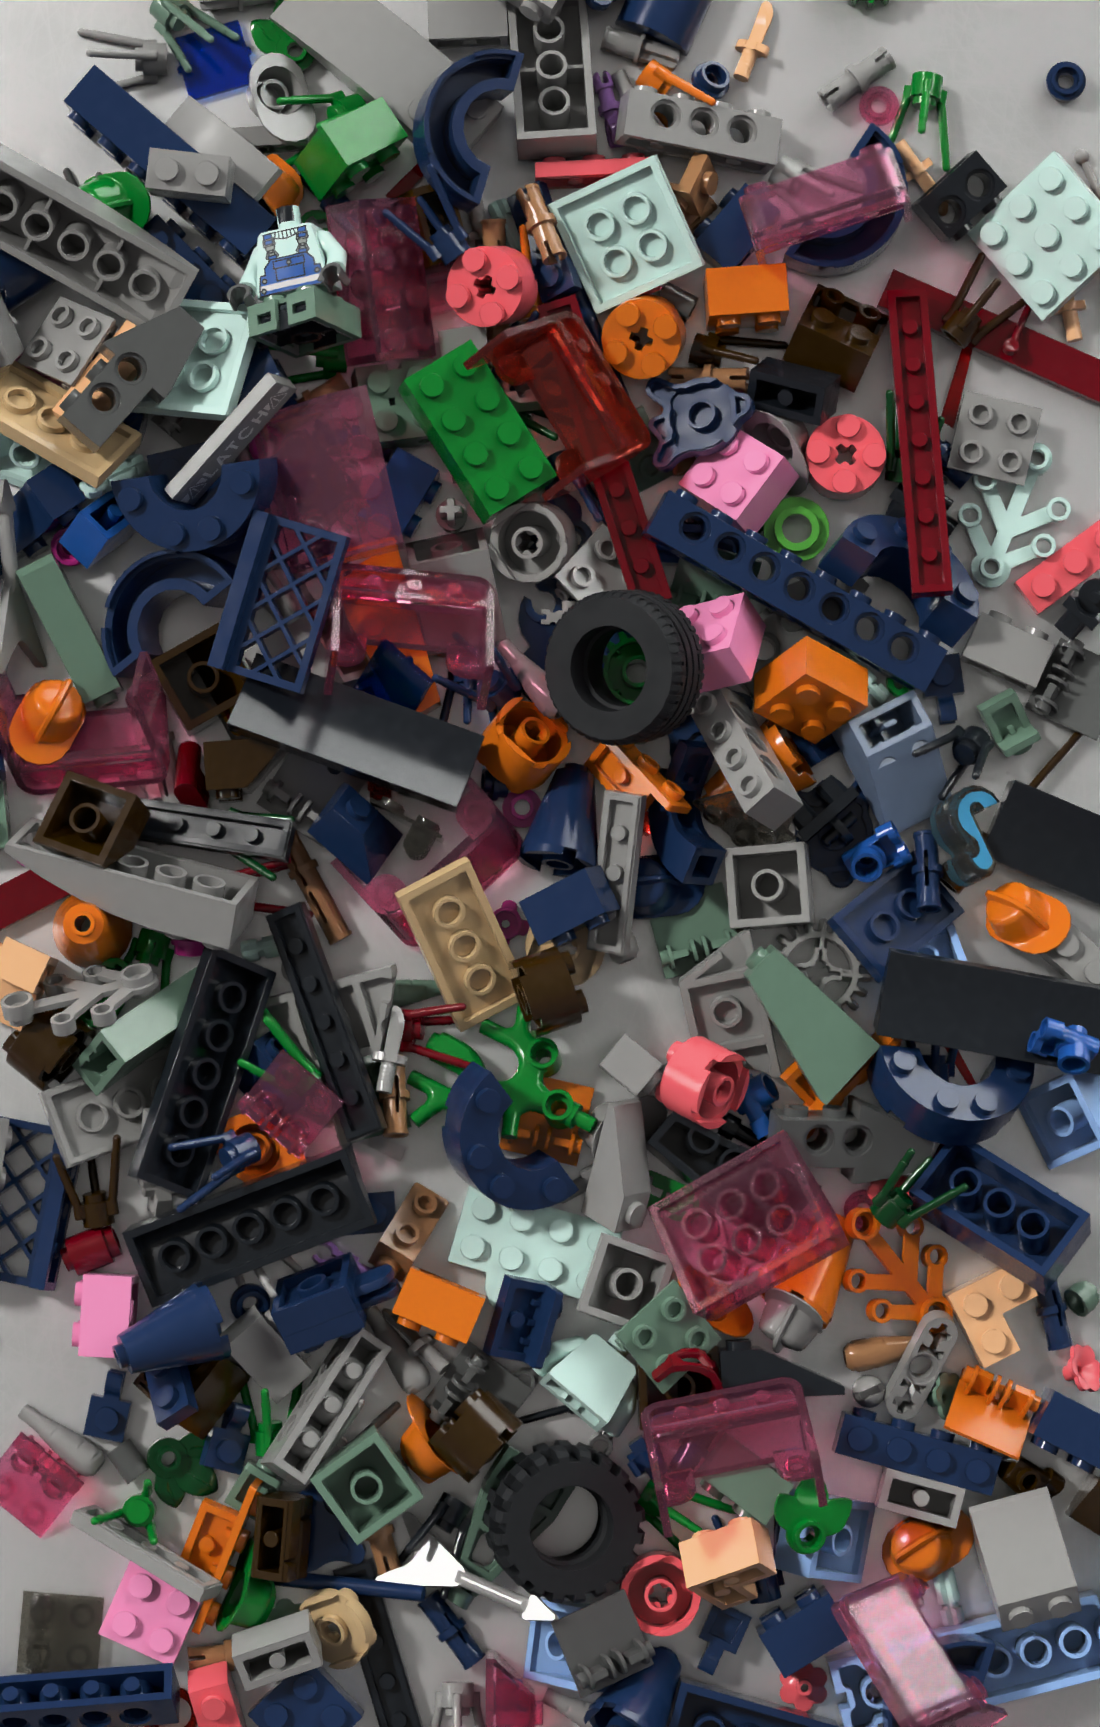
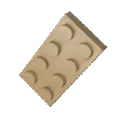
[0,361,142,489]
[394,856,518,1032]

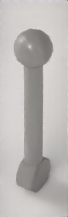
[1074,149,1100,200]

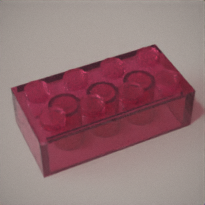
[325,197,436,367]

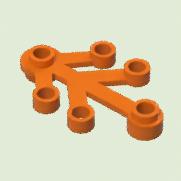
[842,1207,953,1334]

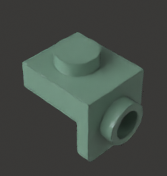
[976,687,1041,757]
[224,1458,284,1520]

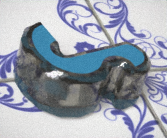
[930,785,1000,887]

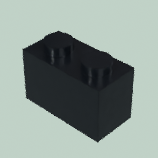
[747,357,841,426]

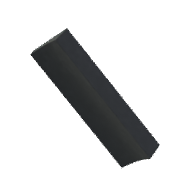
[227,653,485,813]
[984,780,1100,906]
[127,946,277,1202]
[873,947,1100,1075]
[122,1142,377,1308]

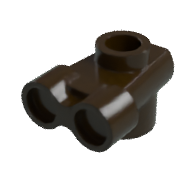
[998,1454,1065,1498]

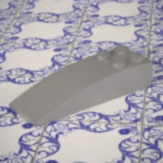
[269,0,504,149]
[507,0,597,161]
[0,143,199,326]
[4,818,259,950]

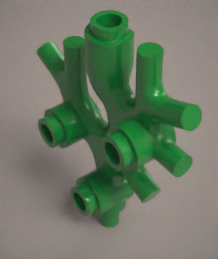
[407,1005,598,1139]

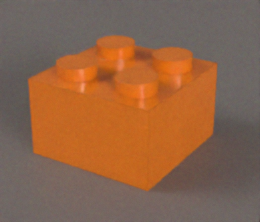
[703,263,789,336]
[754,636,868,744]
[392,1265,487,1348]

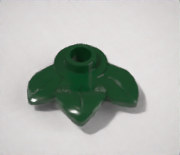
[147,1432,218,1508]

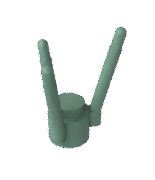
[149,0,240,73]

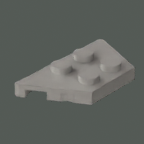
[679,928,781,1079]
[265,964,397,1068]

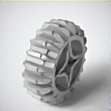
[776,918,872,1013]

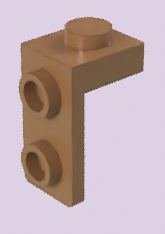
[669,152,718,216]
[368,1183,449,1282]

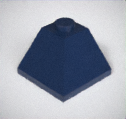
[307,782,404,885]

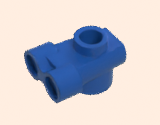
[841,820,913,883]
[1027,1017,1100,1075]
[737,1072,779,1140]

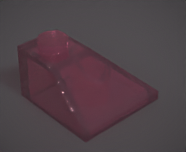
[486,1649,543,1727]

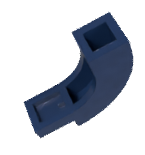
[648,739,727,886]

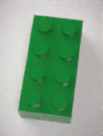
[398,339,557,525]

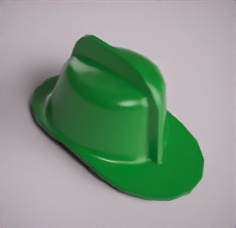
[78,171,151,229]
[216,1538,276,1632]

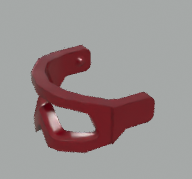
[652,1348,723,1423]

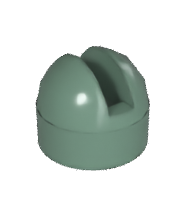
[1064,1281,1099,1317]

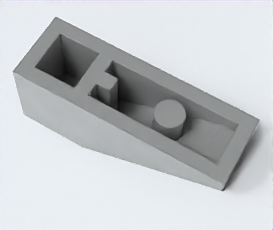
[581,1098,651,1233]

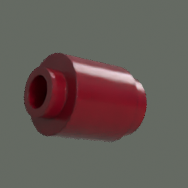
[60,1225,123,1276]

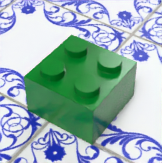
[293,97,408,202]

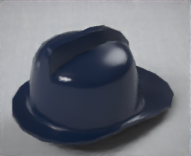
[633,854,705,919]

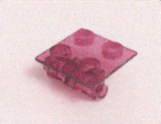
[237,1049,344,1159]
[0,1431,85,1538]

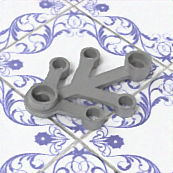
[0,963,159,1037]

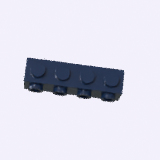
[143,214,245,304]
[832,1406,1002,1496]

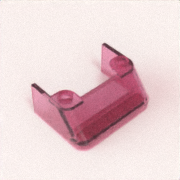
[738,143,913,265]
[324,563,495,710]
[0,651,170,795]
[331,777,523,947]
[641,1377,828,1538]
[831,1572,1008,1727]

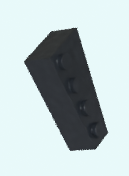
[646,1111,822,1250]

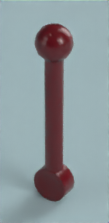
[1002,304,1032,356]

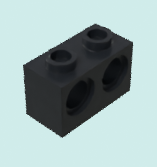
[910,150,1007,242]

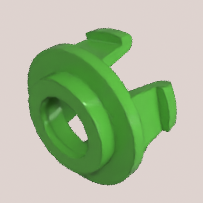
[763,497,829,562]

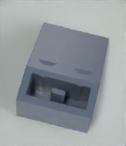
[832,689,954,833]

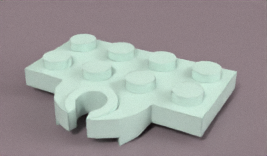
[447,1185,623,1309]

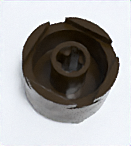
[508,946,589,1038]
[2,1007,96,1091]
[428,1387,523,1483]

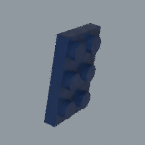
[827,850,965,984]

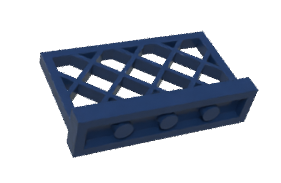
[207,509,351,694]
[0,1116,80,1291]

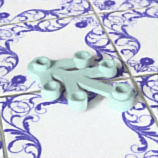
[957,443,1071,588]

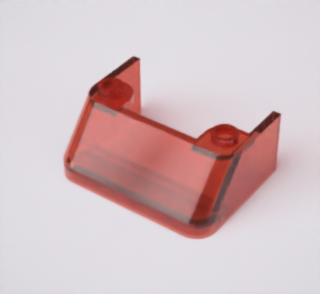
[463,311,651,502]

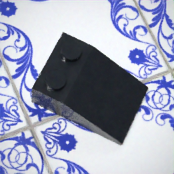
[719,1339,845,1400]

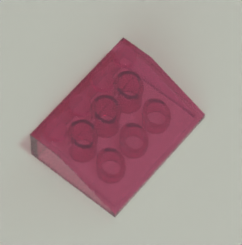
[254,385,405,575]
[647,1130,850,1322]

